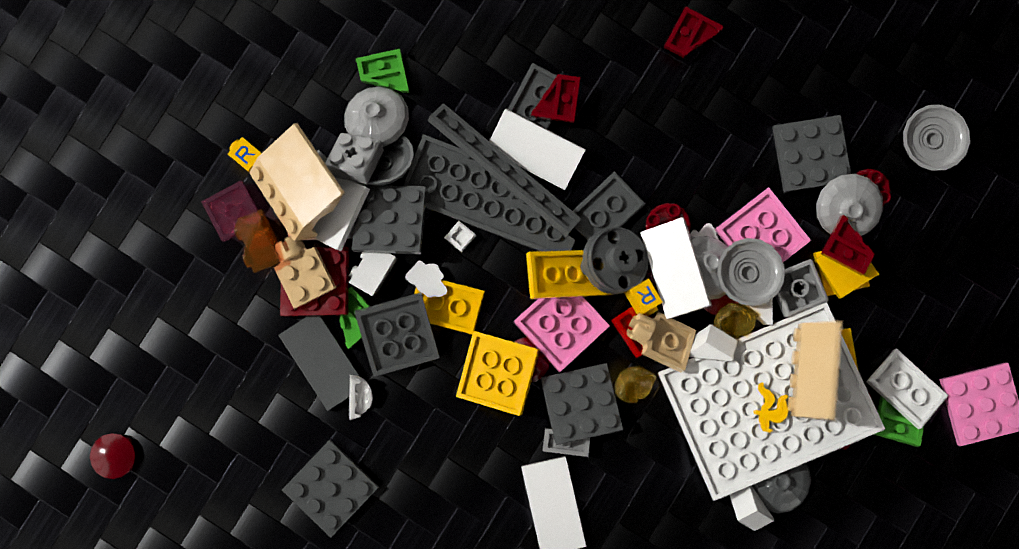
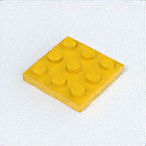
[456,331,540,416]

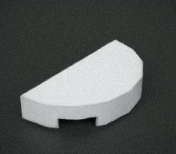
[349,375,373,420]

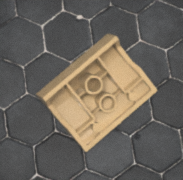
[249,123,345,242]
[788,321,842,420]

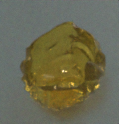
[714,303,759,340]
[615,366,657,403]

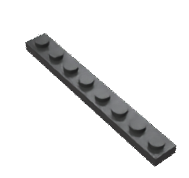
[428,103,581,237]

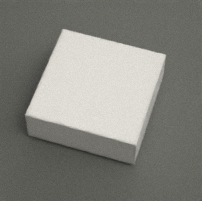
[444,221,476,252]

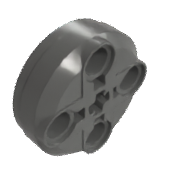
[581,228,648,295]

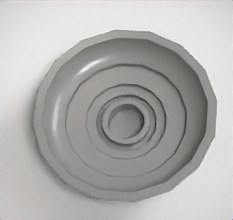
[344,87,409,147]
[903,105,970,171]
[816,174,883,236]
[691,236,728,300]
[717,238,785,306]

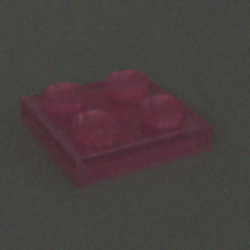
[201,181,264,242]

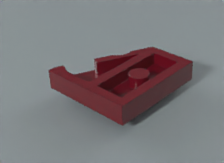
[664,7,724,58]
[531,74,580,123]
[821,215,875,275]

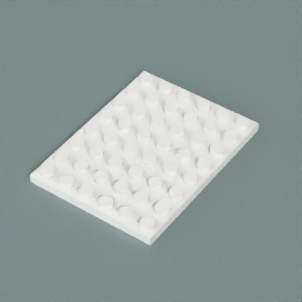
[658,302,885,501]

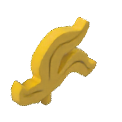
[753,382,788,432]

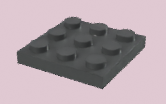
[772,115,851,192]
[352,185,427,254]
[355,292,439,377]
[540,363,623,445]
[282,440,379,538]

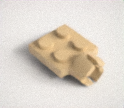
[274,236,336,309]
[627,312,696,373]

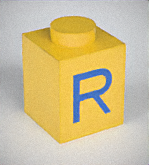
[228,137,262,172]
[625,279,663,316]

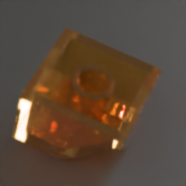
[234,209,280,273]

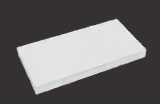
[489,109,586,190]
[640,217,711,319]
[521,456,586,549]

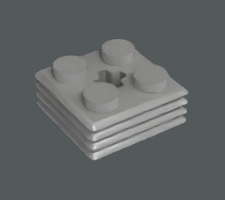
[325,133,384,184]
[775,259,829,317]

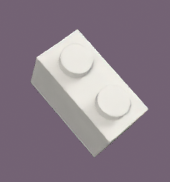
[349,252,398,297]

